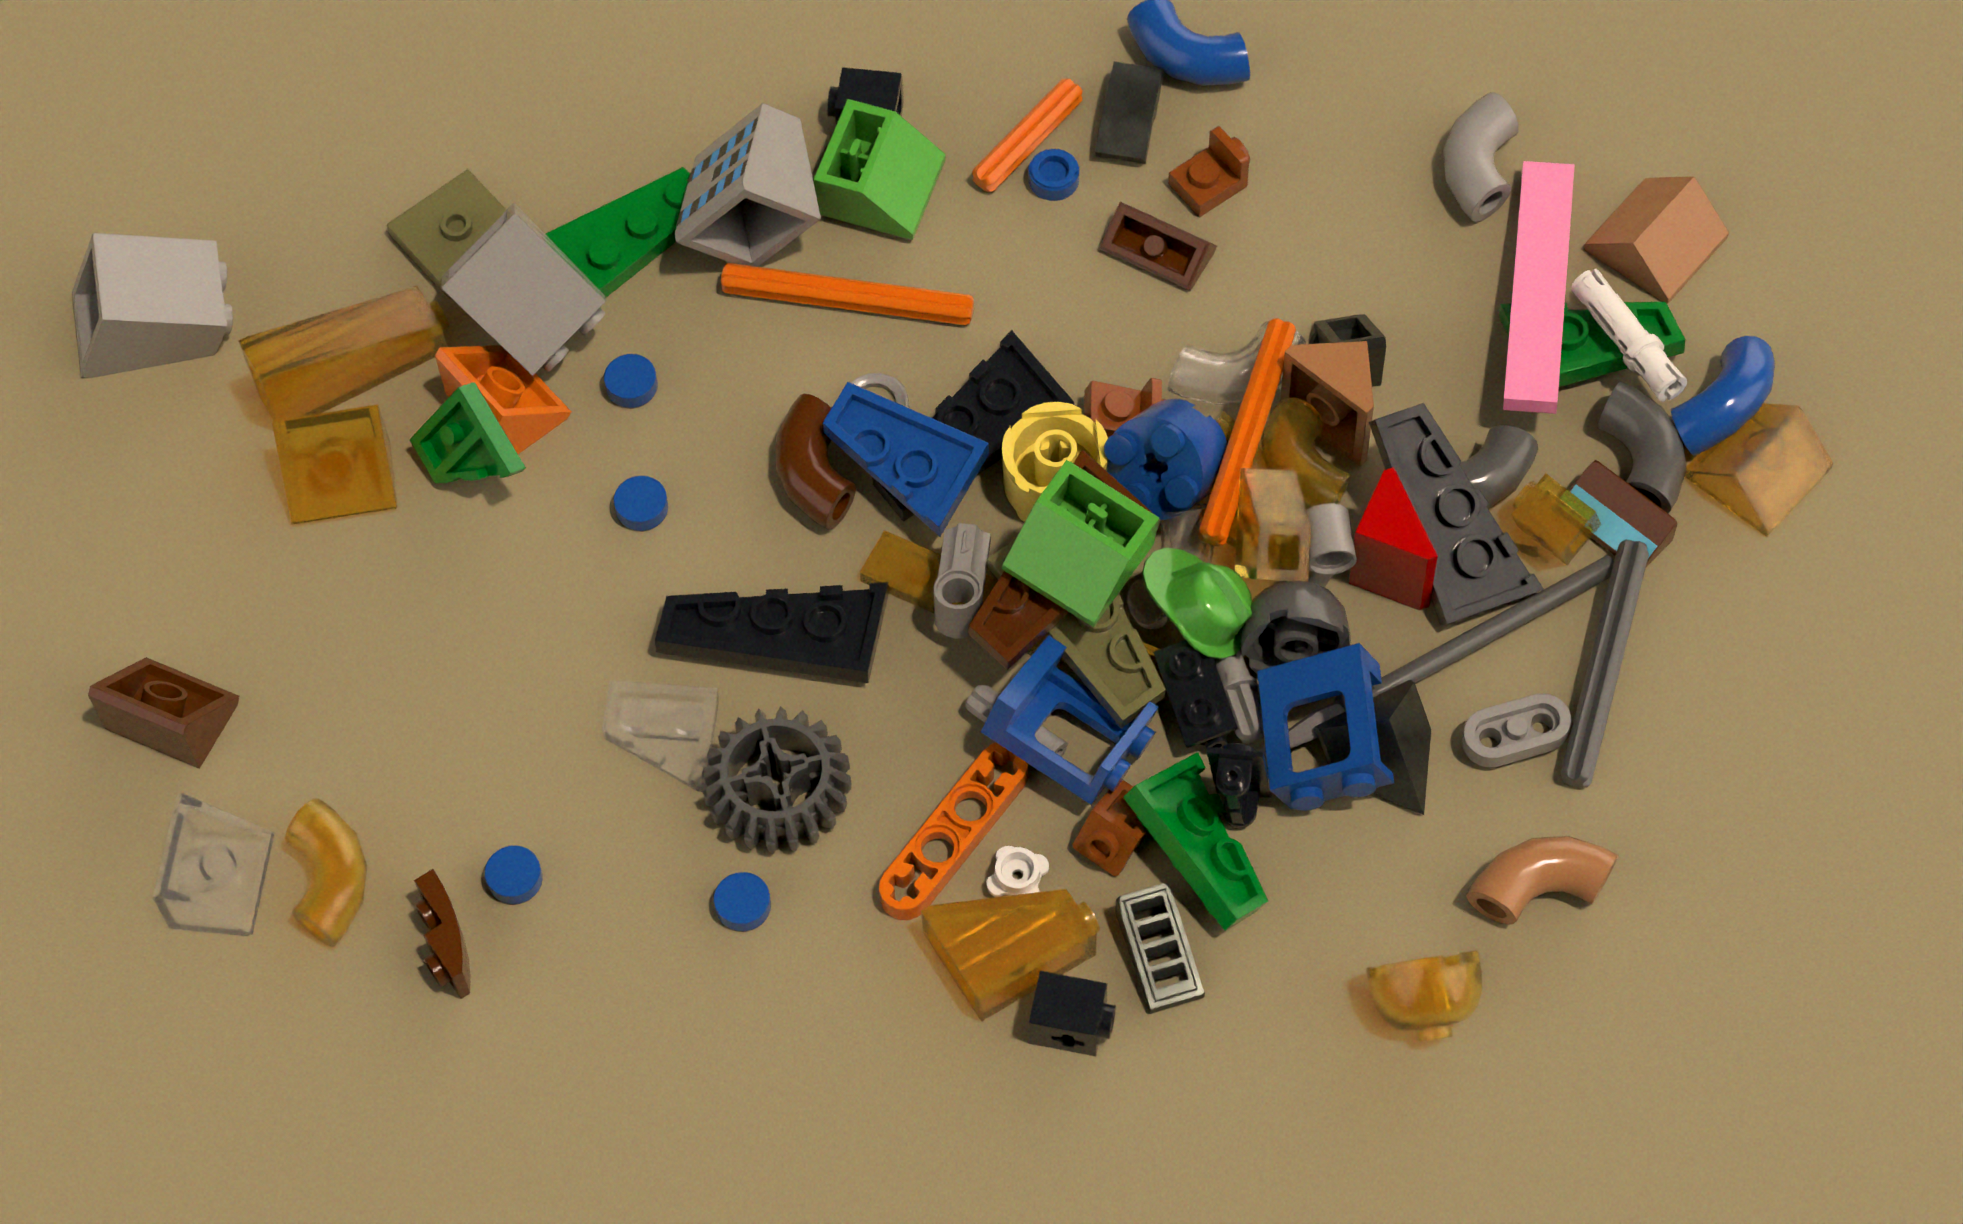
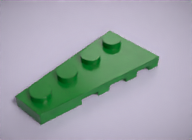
[545,167,691,298]

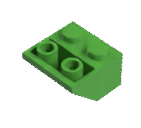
[813,99,946,240]
[1002,460,1160,628]

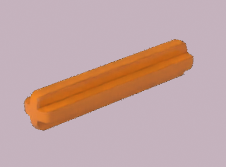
[972,78,1083,193]

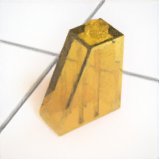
[921,889,1100,1022]

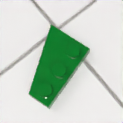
[1499,302,1686,387]
[1123,752,1268,931]

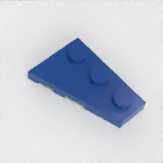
[823,382,989,537]

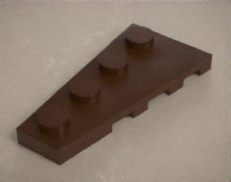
[968,449,1161,670]

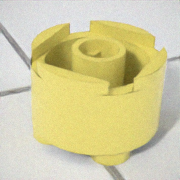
[1002,402,1108,522]

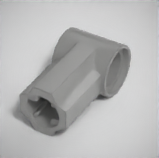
[1278,503,1357,588]
[934,523,991,639]

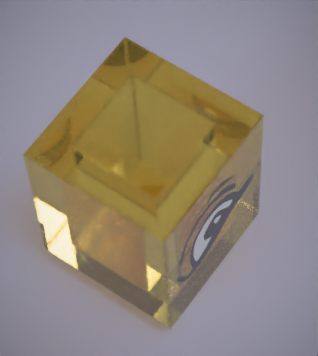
[1511,473,1601,565]

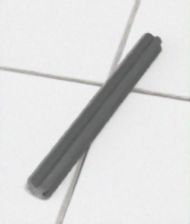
[1561,540,1649,788]

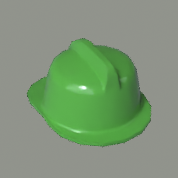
[1142,547,1252,659]

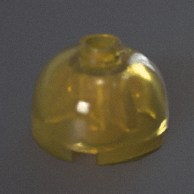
[1366,950,1483,1042]

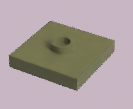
[386,169,507,299]

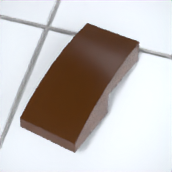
[414,869,471,999]

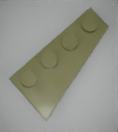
[987,539,1166,728]

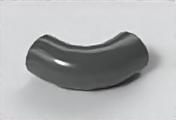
[1597,381,1687,514]
[1460,425,1538,509]

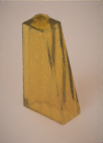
[238,286,449,433]

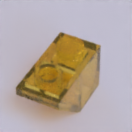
[1235,468,1311,582]

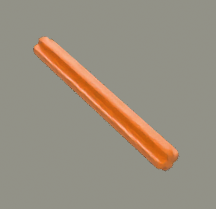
[721,263,974,325]
[1198,318,1296,547]

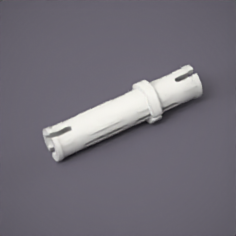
[1571,269,1687,402]

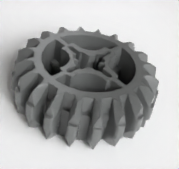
[702,706,852,854]

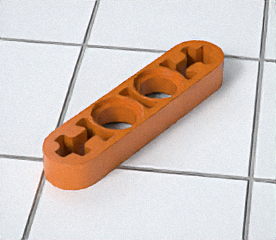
[879,742,1028,920]

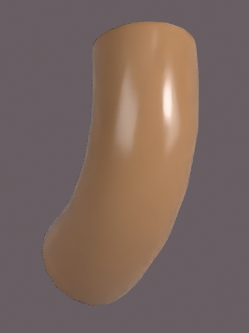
[1466,836,1619,925]

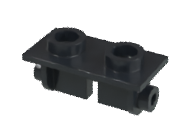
[1153,640,1239,749]
[1207,743,1272,828]

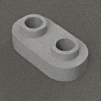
[1462,693,1571,767]

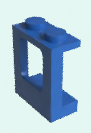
[981,635,1158,805]
[1257,643,1394,811]

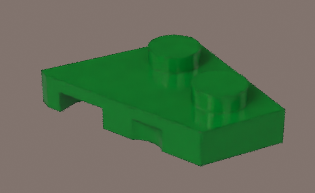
[409,382,526,484]

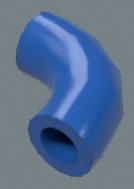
[1127,0,1250,86]
[1671,336,1775,456]

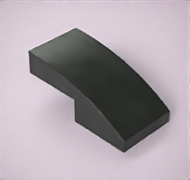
[1095,61,1164,164]

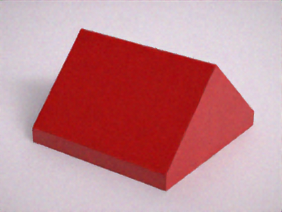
[1349,467,1438,610]

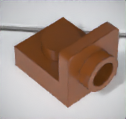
[1168,126,1250,217]
[1084,377,1166,438]
[1073,780,1149,876]

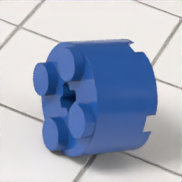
[1104,399,1227,520]

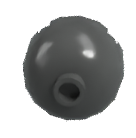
[1241,580,1351,674]

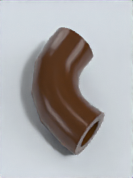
[776,394,856,530]

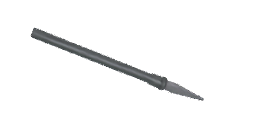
[1259,555,1614,758]

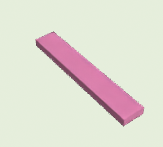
[1503,161,1575,414]

